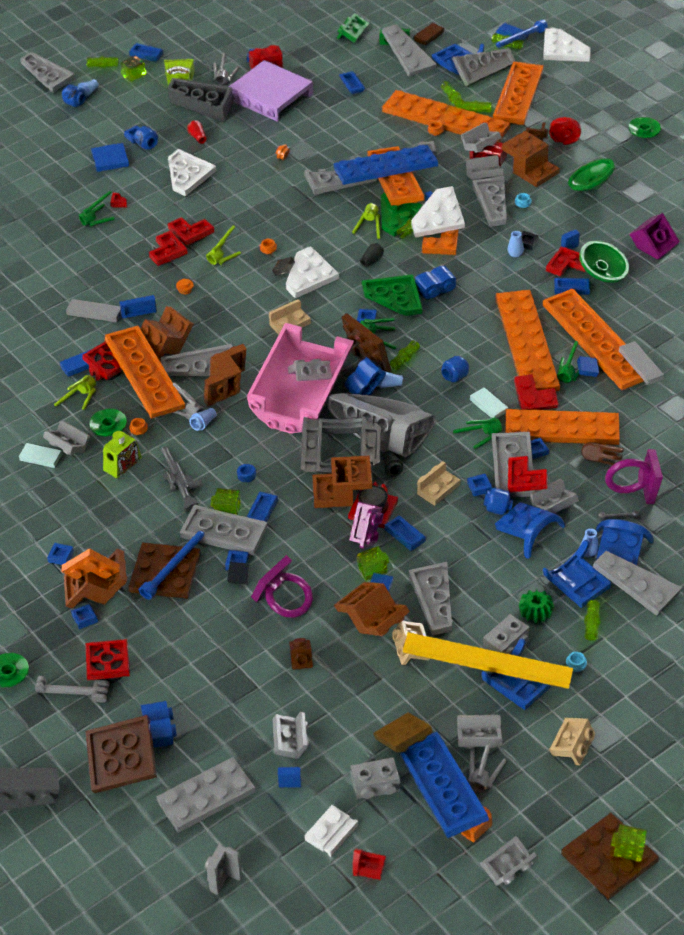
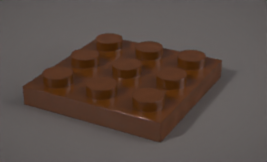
[341,313,392,373]
[128,542,201,599]
[85,715,157,794]
[561,813,659,900]

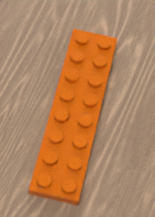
[382,90,510,142]
[543,289,644,390]
[496,290,560,391]

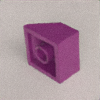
[629,213,680,259]

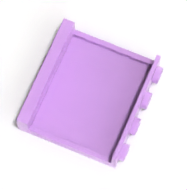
[229,60,313,122]

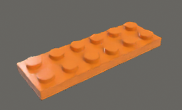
[493,61,544,125]
[367,146,424,206]
[104,326,185,419]
[505,409,620,445]

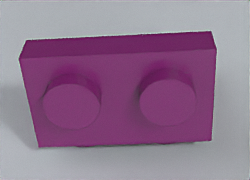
[349,502,383,549]

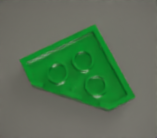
[381,192,423,237]
[362,275,422,316]

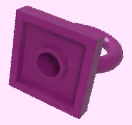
[605,449,663,504]
[251,555,313,618]

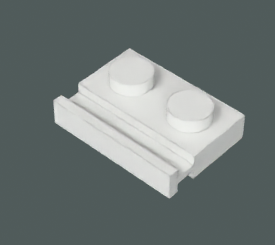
[305,805,358,857]

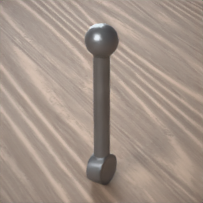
[598,511,639,520]

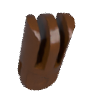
[581,442,624,465]

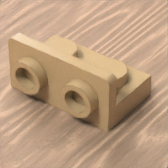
[269,299,311,335]
[417,461,461,506]
[392,621,430,665]
[549,718,595,765]

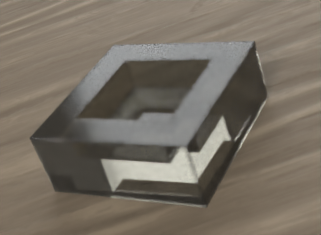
[272,257,295,276]

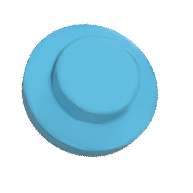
[515,193,531,208]
[566,652,587,672]

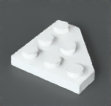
[543,28,590,62]
[168,149,217,196]
[411,186,465,238]
[286,246,339,298]

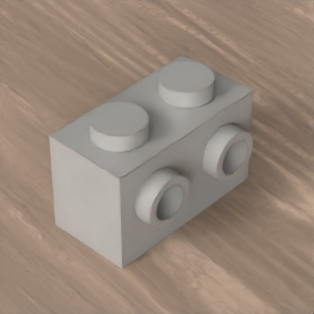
[483,614,529,654]
[350,757,400,800]

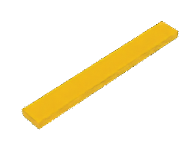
[403,632,573,689]

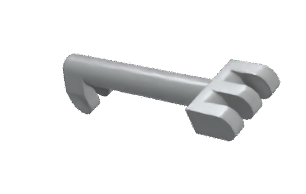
[35,676,110,702]

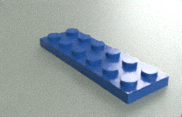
[334,145,438,185]
[399,732,489,839]

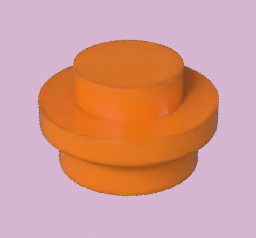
[428,121,444,136]
[276,144,290,160]
[260,239,277,254]
[176,279,194,294]
[129,418,148,435]

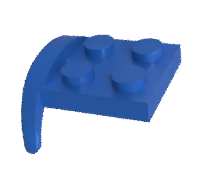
[432,43,484,75]
[495,502,565,559]
[596,519,654,565]
[543,540,611,608]
[482,638,552,710]

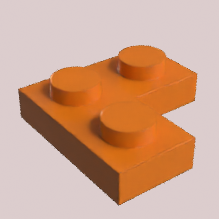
[422,229,459,255]
[61,548,120,580]

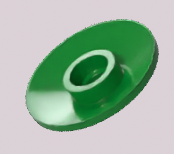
[628,117,661,138]
[89,409,127,437]
[0,653,29,688]

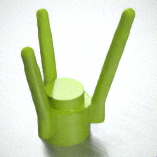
[352,203,380,239]
[206,225,241,265]
[54,375,96,410]

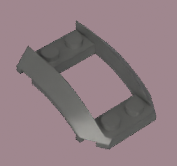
[300,416,381,474]

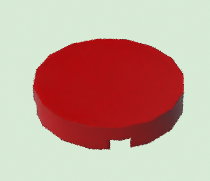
[549,117,582,145]

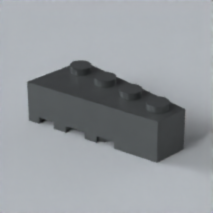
[167,78,234,122]
[0,768,59,811]

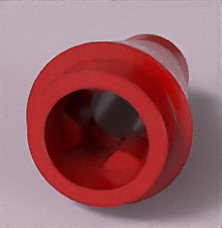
[187,121,207,144]

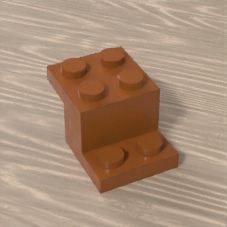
[502,131,560,187]
[140,306,194,362]
[204,344,247,407]
[312,455,372,508]
[64,548,127,609]
[334,582,410,636]

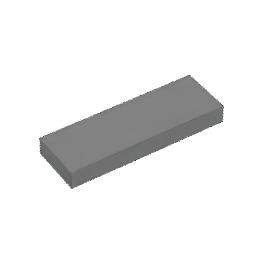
[66,299,121,323]
[619,341,664,385]

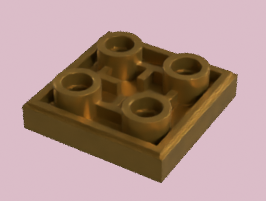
[374,712,433,753]

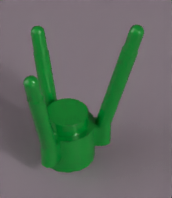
[79,191,115,227]
[360,318,396,349]
[557,341,579,383]
[453,417,502,449]

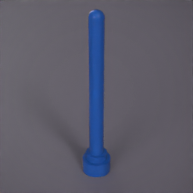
[496,19,548,48]
[139,531,204,600]

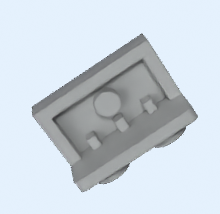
[461,123,501,153]
[466,155,503,181]
[288,359,332,381]
[43,421,90,455]
[530,479,579,514]
[273,712,309,759]
[457,715,502,749]
[480,836,537,886]
[205,845,242,895]

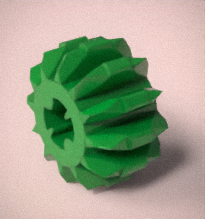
[519,589,554,624]

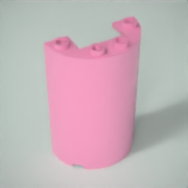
[247,323,354,434]

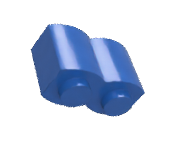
[415,266,456,299]
[344,357,386,396]
[141,701,177,748]

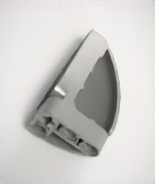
[328,393,435,457]

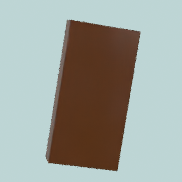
[414,23,444,46]

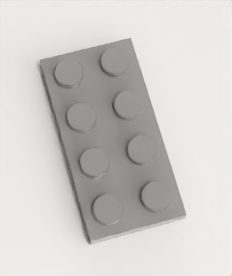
[492,432,535,497]
[180,505,268,555]
[156,757,255,833]

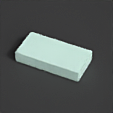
[470,388,508,418]
[19,443,62,468]

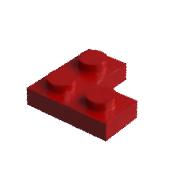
[167,217,215,246]
[149,231,188,266]
[546,246,585,276]
[514,374,559,410]
[508,456,548,493]

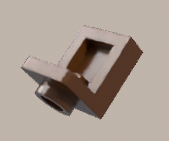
[526,122,548,142]
[289,638,313,670]

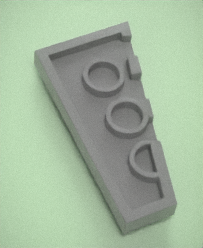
[382,24,437,76]
[452,48,516,86]
[21,52,75,93]
[304,169,377,195]
[472,176,507,227]
[161,344,232,376]
[593,551,682,616]
[409,562,452,636]

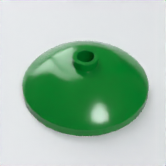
[568,158,615,191]
[579,241,629,283]

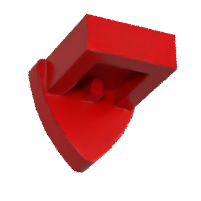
[353,848,386,880]

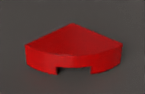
[110,192,127,208]

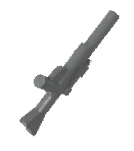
[161,446,203,512]

